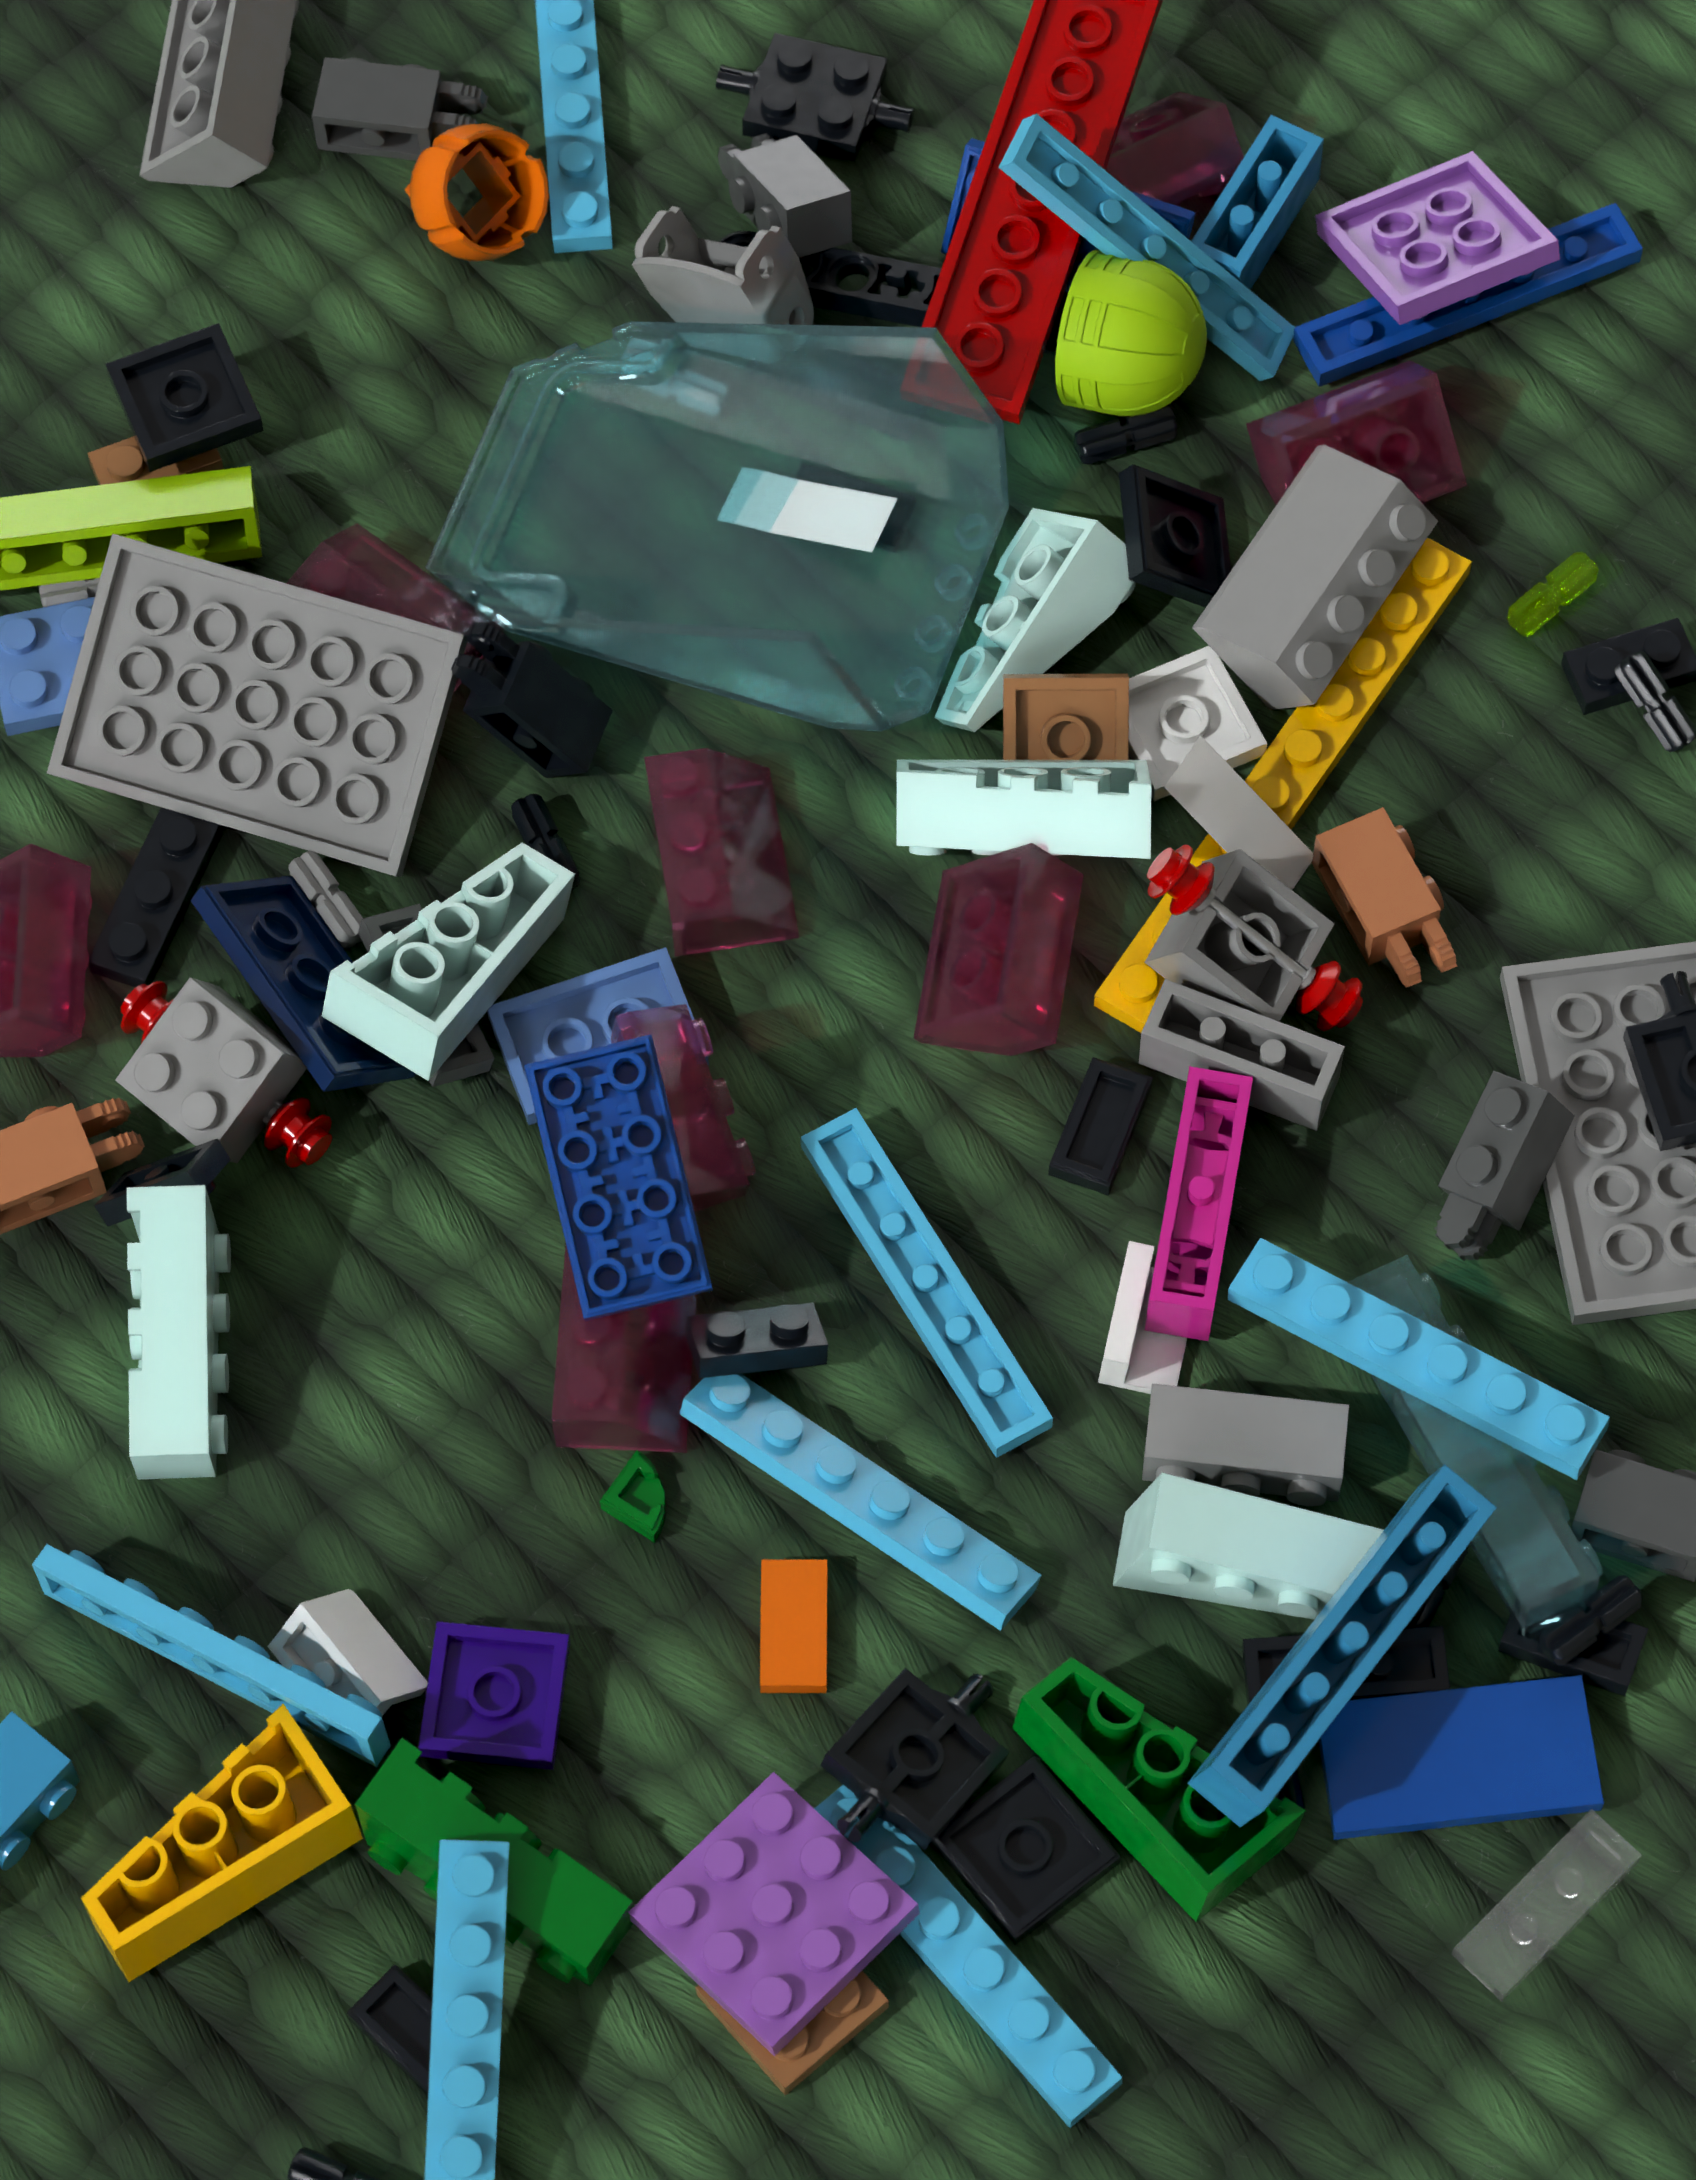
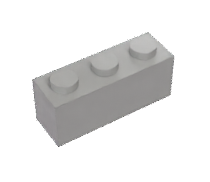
[1139,979,1345,1131]
[1142,1383,1349,1506]

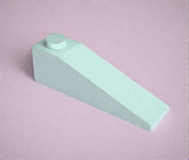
[935,508,1136,732]

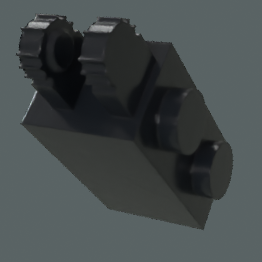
[450,621,613,778]

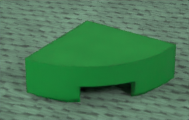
[600,1450,666,1543]

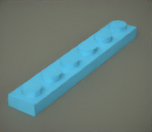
[535,0,613,253]
[998,113,1294,381]
[801,1108,1053,1458]
[1228,1238,1610,1480]
[679,1374,1041,1631]
[32,1544,391,1767]
[814,1785,1123,2128]
[424,1839,509,2180]

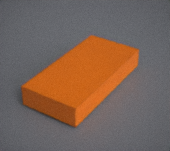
[760,1559,828,1693]

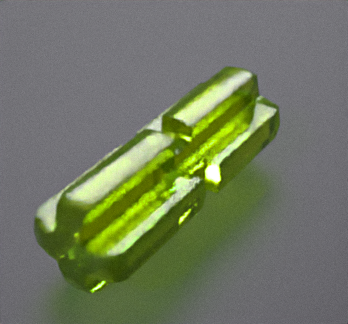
[1506,551,1599,637]

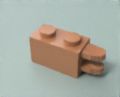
[1312,807,1457,988]
[0,1097,145,1235]

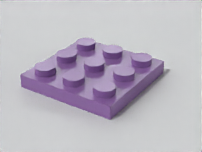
[1315,151,1560,325]
[628,1772,920,2056]

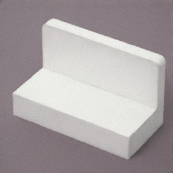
[1098,1241,1187,1394]
[268,1589,428,1716]

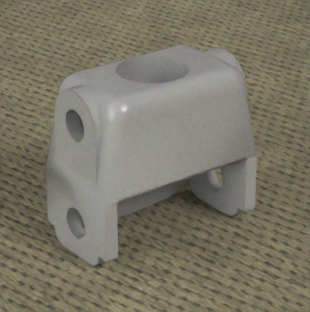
[632,206,814,357]

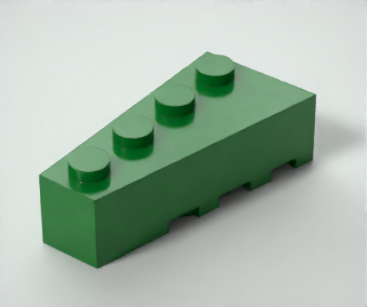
[1012,1657,1306,1922]
[355,1738,633,1987]

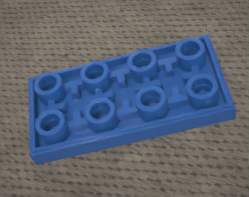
[524,1034,713,1321]
[1319,1675,1604,1840]

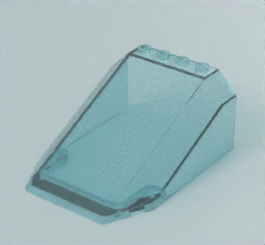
[425,321,1009,732]

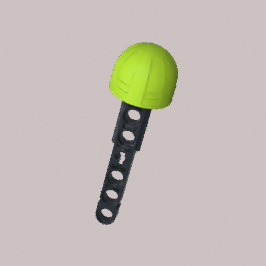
[720,231,1207,416]

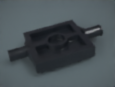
[716,33,914,161]
[1623,971,1696,1151]
[820,1668,1009,1850]

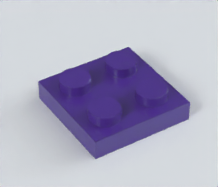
[418,1621,570,1770]

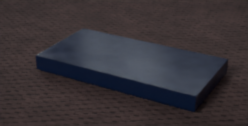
[191,876,416,1092]

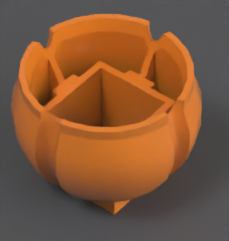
[404,124,549,261]

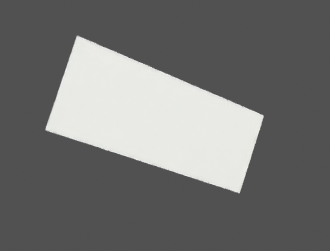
[717,469,898,553]
[1164,735,1313,890]

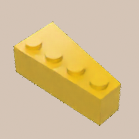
[81,1703,363,1982]

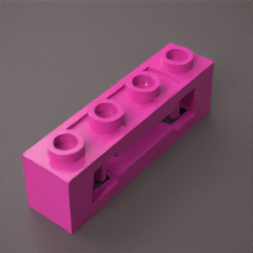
[1144,1066,1253,1341]

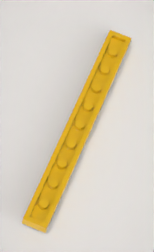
[1094,537,1472,1033]

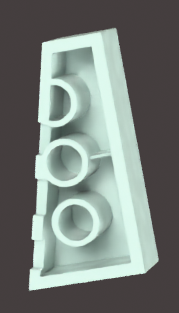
[897,760,1152,859]
[322,842,575,1081]
[127,1185,231,1480]
[1113,1473,1384,1620]

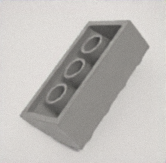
[139,0,299,188]
[1192,444,1438,710]

